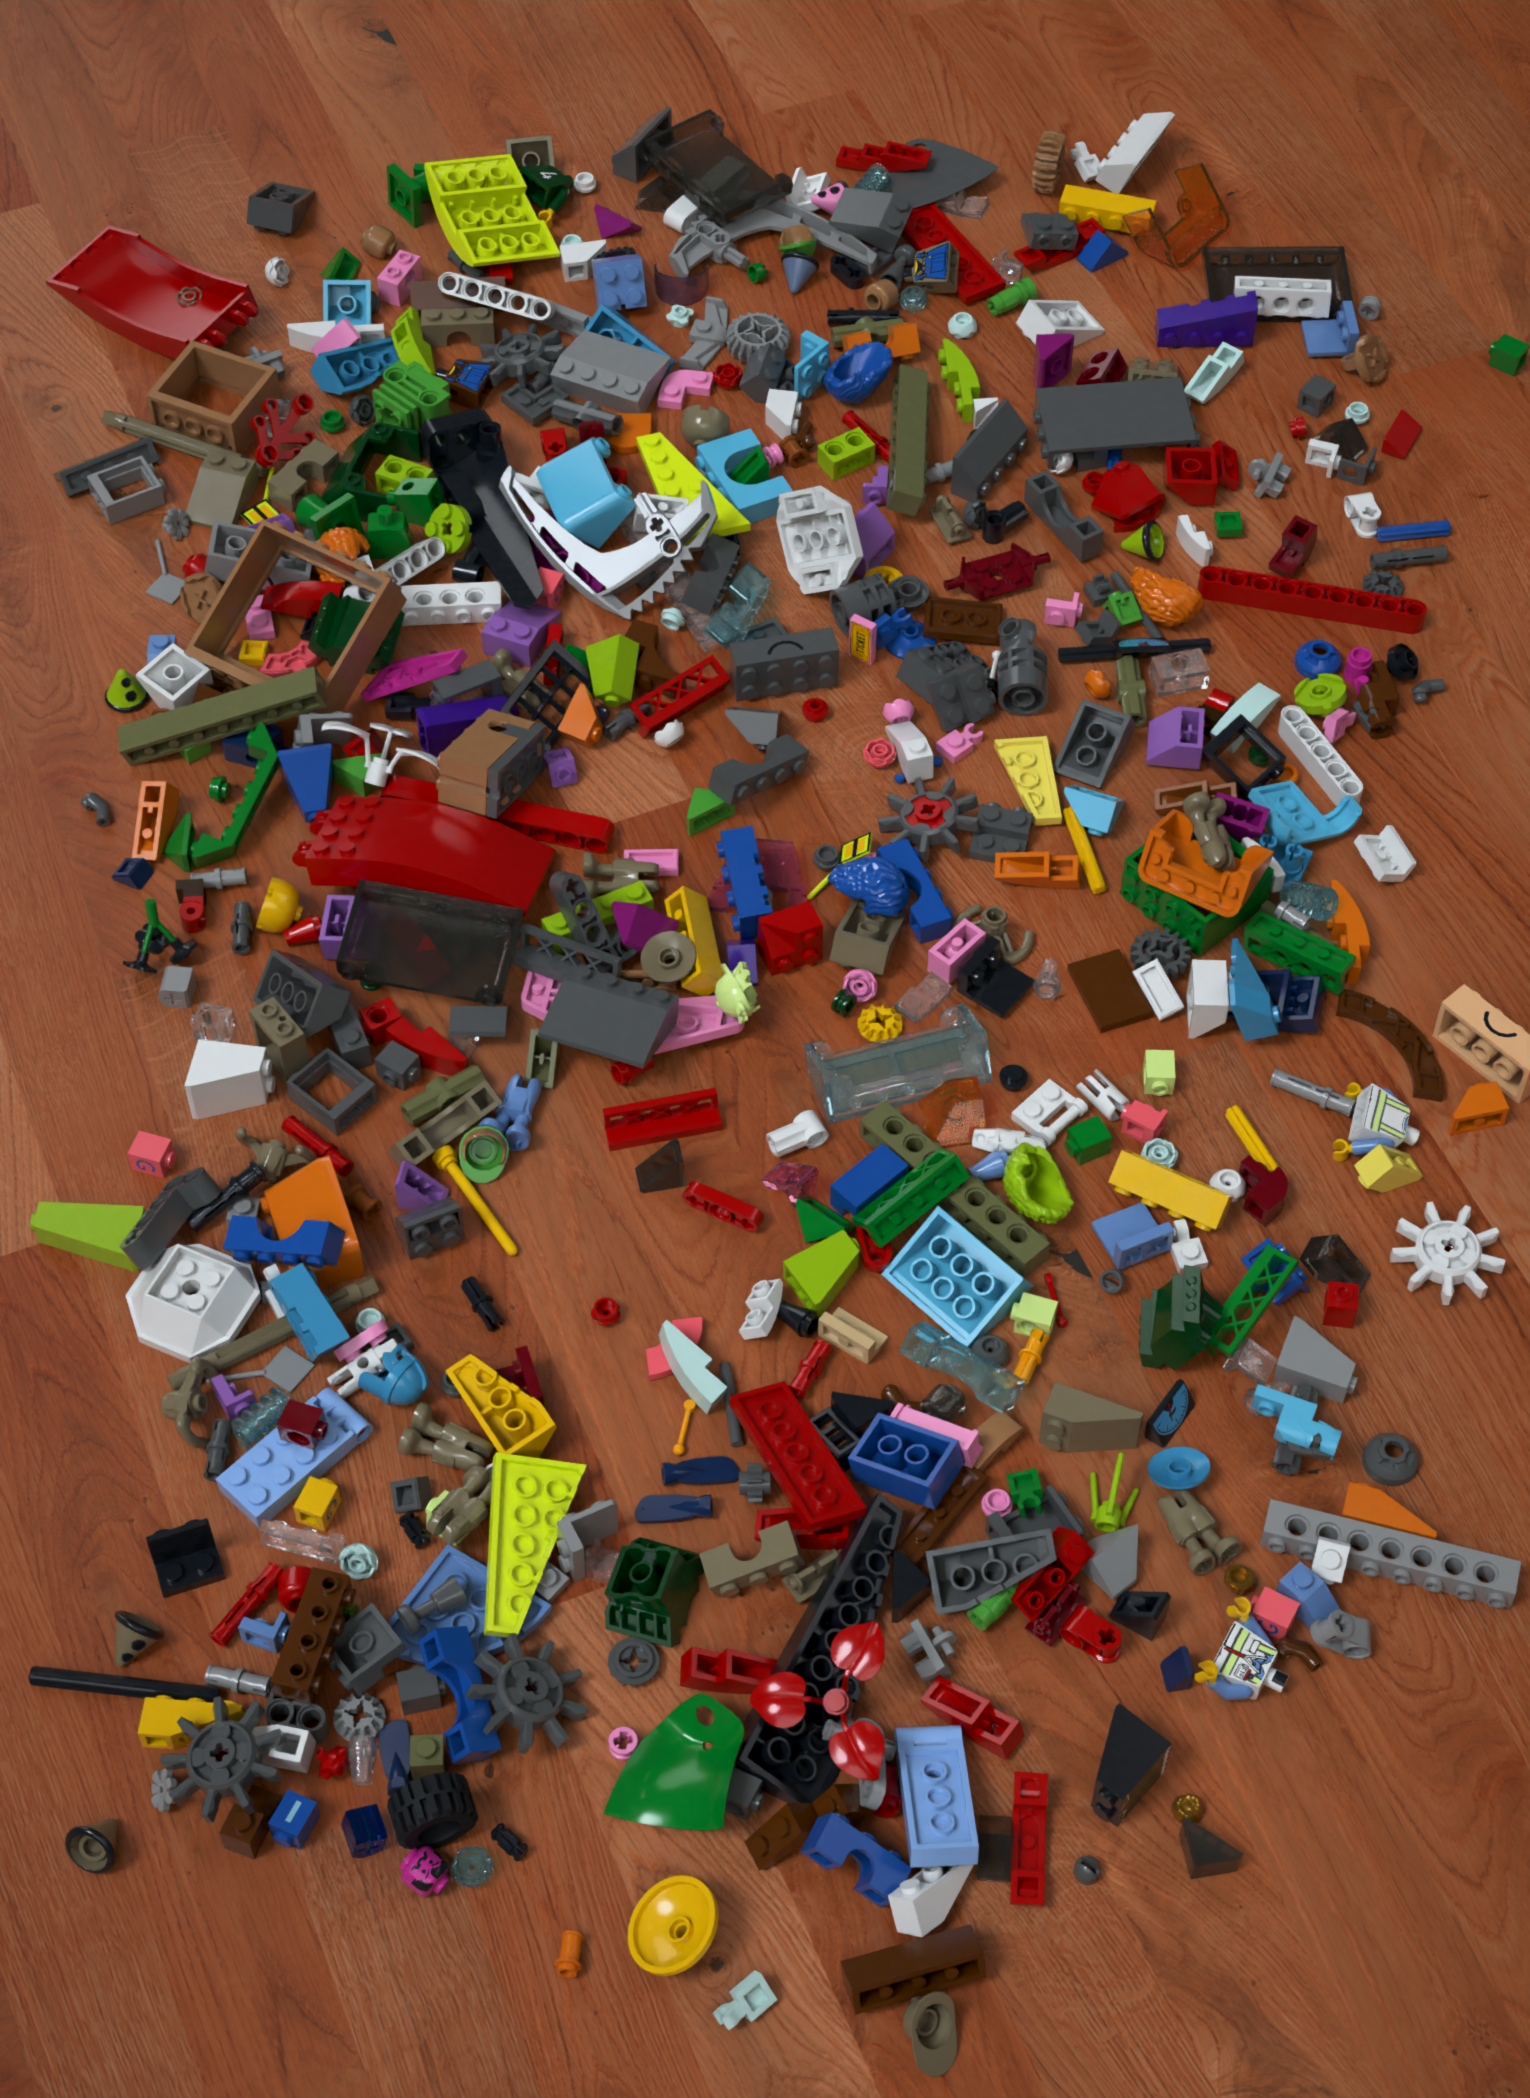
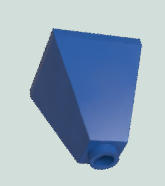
[277,743,335,824]

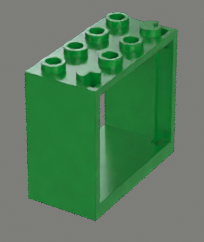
[1120,834,1274,957]

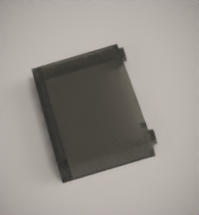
[643,109,793,228]
[1202,246,1353,322]
[336,879,524,1006]

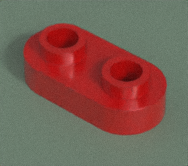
[856,1226,892,1273]

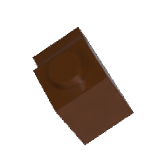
[219,1785,283,1860]

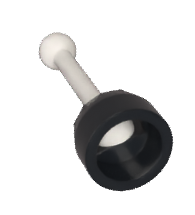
[986,650,1001,699]

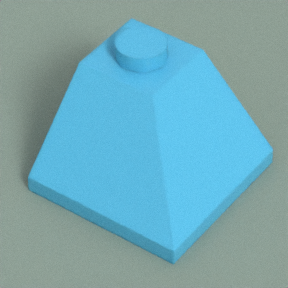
[323,280,371,326]
[1064,785,1125,836]

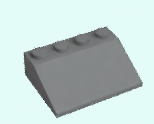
[550,330,672,413]

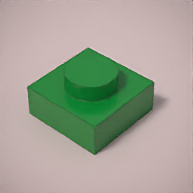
[1214,511,1243,537]

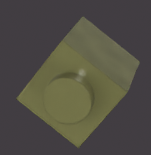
[410,1734,446,1780]

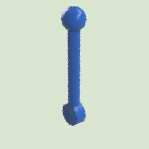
[894,756,943,784]

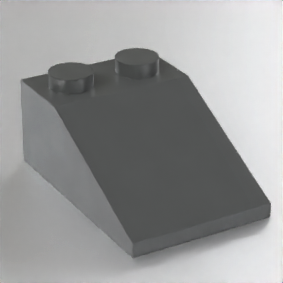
[247,182,315,235]
[828,187,915,254]
[1053,699,1136,789]

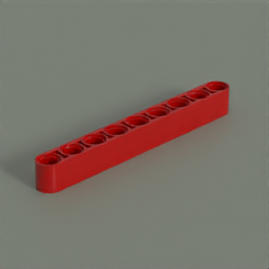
[1197,565,1427,634]
[379,775,615,854]

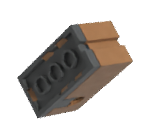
[436,709,546,819]

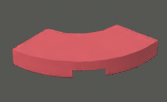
[260,641,323,678]
[646,1317,703,1381]

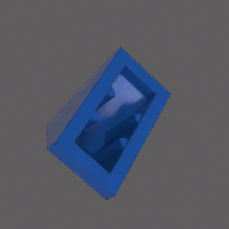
[1077,229,1128,273]

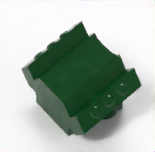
[307,591,405,675]
[1139,1265,1224,1371]
[604,1537,705,1648]

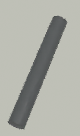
[719,1362,743,1448]

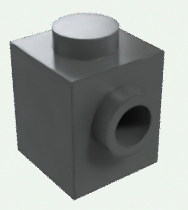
[375,1040,422,1091]
[396,1664,446,1715]

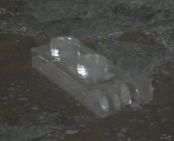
[258,1519,346,1564]

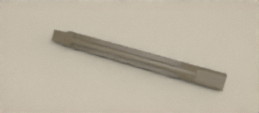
[101,411,269,477]
[166,1275,379,1390]

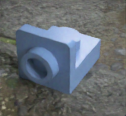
[238,1611,290,1654]

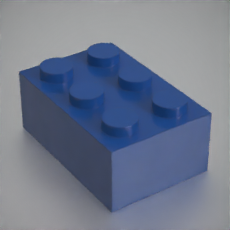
[848,1412,965,1510]

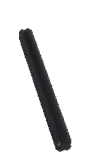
[1058,638,1211,663]
[29,1666,220,1703]

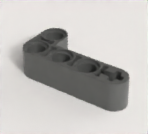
[549,871,638,971]
[120,1167,221,1270]
[265,1616,329,1745]

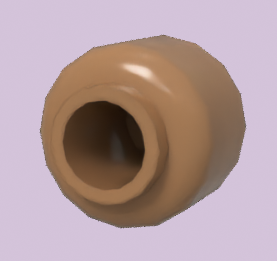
[360,224,397,260]
[864,279,899,310]

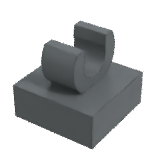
[1083,573,1116,608]

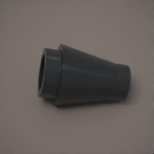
[776,1300,820,1338]

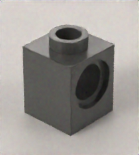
[1297,374,1336,418]
[725,1767,765,1821]

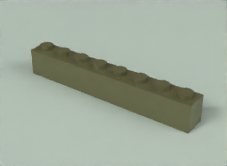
[887,364,931,516]
[118,666,327,766]

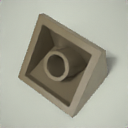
[505,135,555,171]

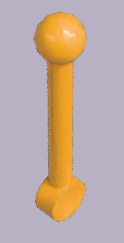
[673,1399,696,1456]

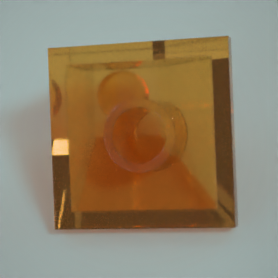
[919,1076,986,1148]

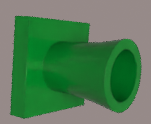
[387,163,431,228]
[295,493,365,541]

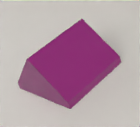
[1033,333,1074,388]
[611,901,679,952]

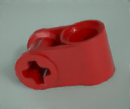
[540,427,567,462]
[1059,1605,1122,1664]

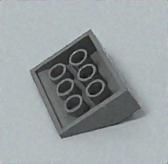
[538,965,679,1068]

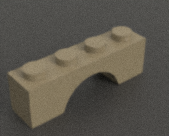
[388,1079,503,1168]

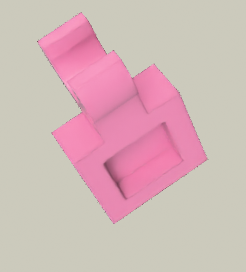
[1323,707,1356,743]

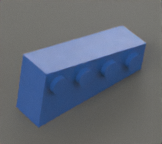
[716,826,773,940]

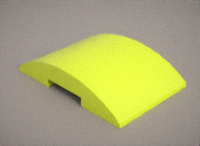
[424,154,561,267]

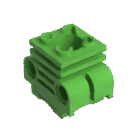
[372,360,452,441]

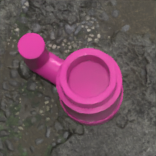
[1343,647,1372,696]

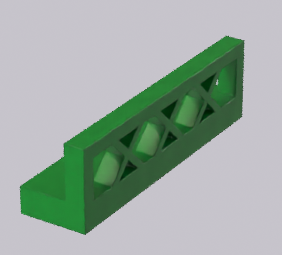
[1243,910,1356,996]
[851,1148,970,1248]
[1204,1244,1299,1358]

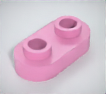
[333,1319,389,1363]

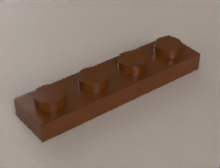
[890,1465,988,1567]

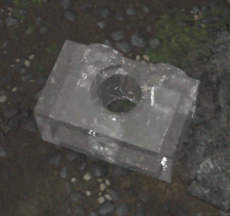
[1149,648,1210,697]

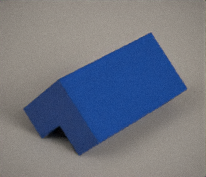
[830,1144,909,1216]

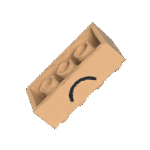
[1432,984,1530,1104]

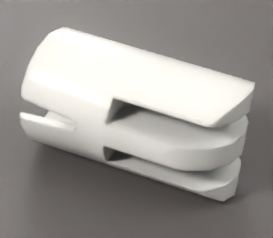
[1076,1068,1130,1121]

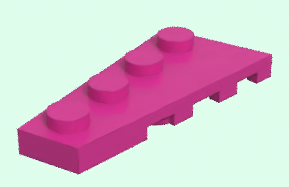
[361,648,468,702]

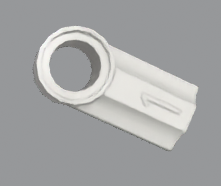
[766,1110,829,1157]

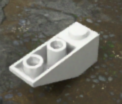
[888,1865,974,1937]

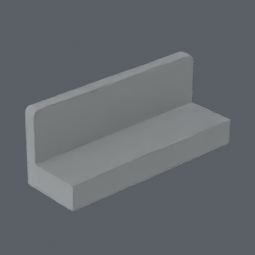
[522,293,592,337]

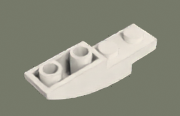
[287,320,385,353]

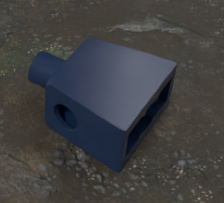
[222,723,290,768]

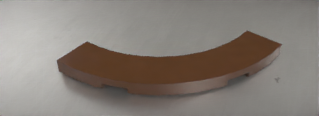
[1336,989,1443,1102]

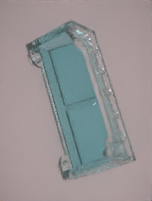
[803,1003,992,1124]

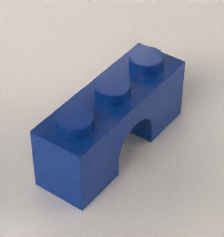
[801,1812,912,1907]

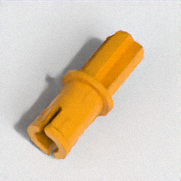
[1012,1328,1049,1386]

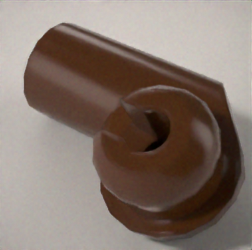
[1274,1636,1323,1672]

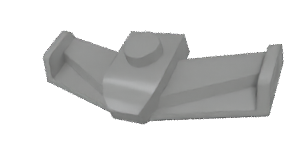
[678,296,729,371]

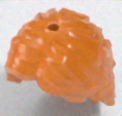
[315,527,371,591]
[1130,566,1205,627]

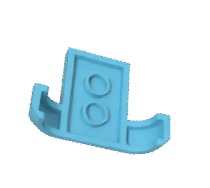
[1248,780,1363,846]

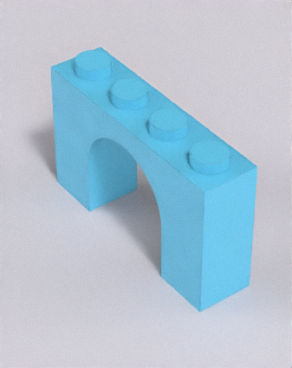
[695,428,793,523]

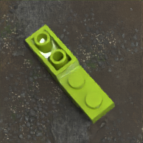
[391,306,436,376]
[938,339,980,423]

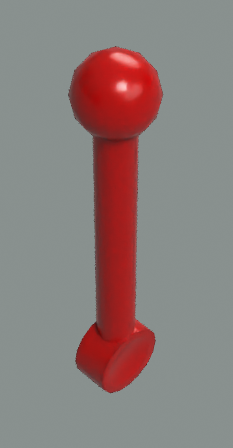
[1044,1273,1068,1328]

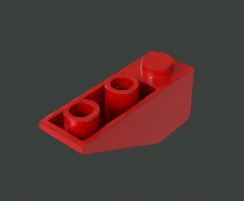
[1011,1526,1095,1623]

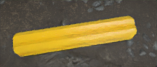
[1225,1105,1279,1173]

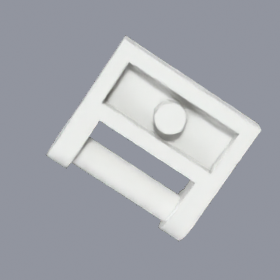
[1011,1079,1088,1146]

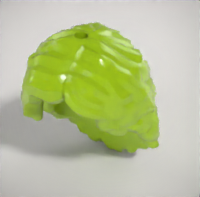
[1002,1142,1074,1224]

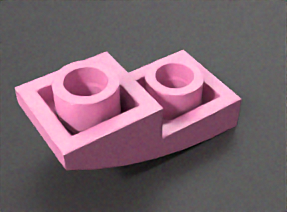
[311,318,361,357]

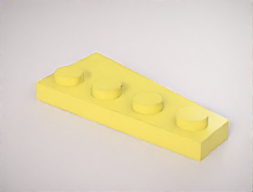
[994,736,1062,826]

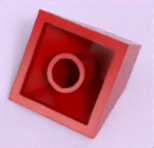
[1091,461,1161,521]

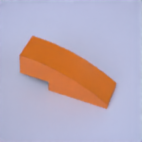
[994,851,1081,889]

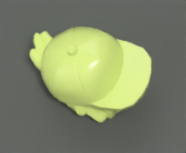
[714,961,760,1024]

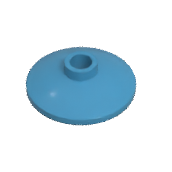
[1148,1447,1211,1490]

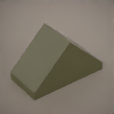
[525,1028,562,1089]

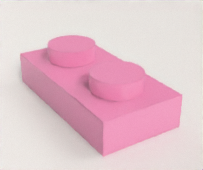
[245,595,276,641]

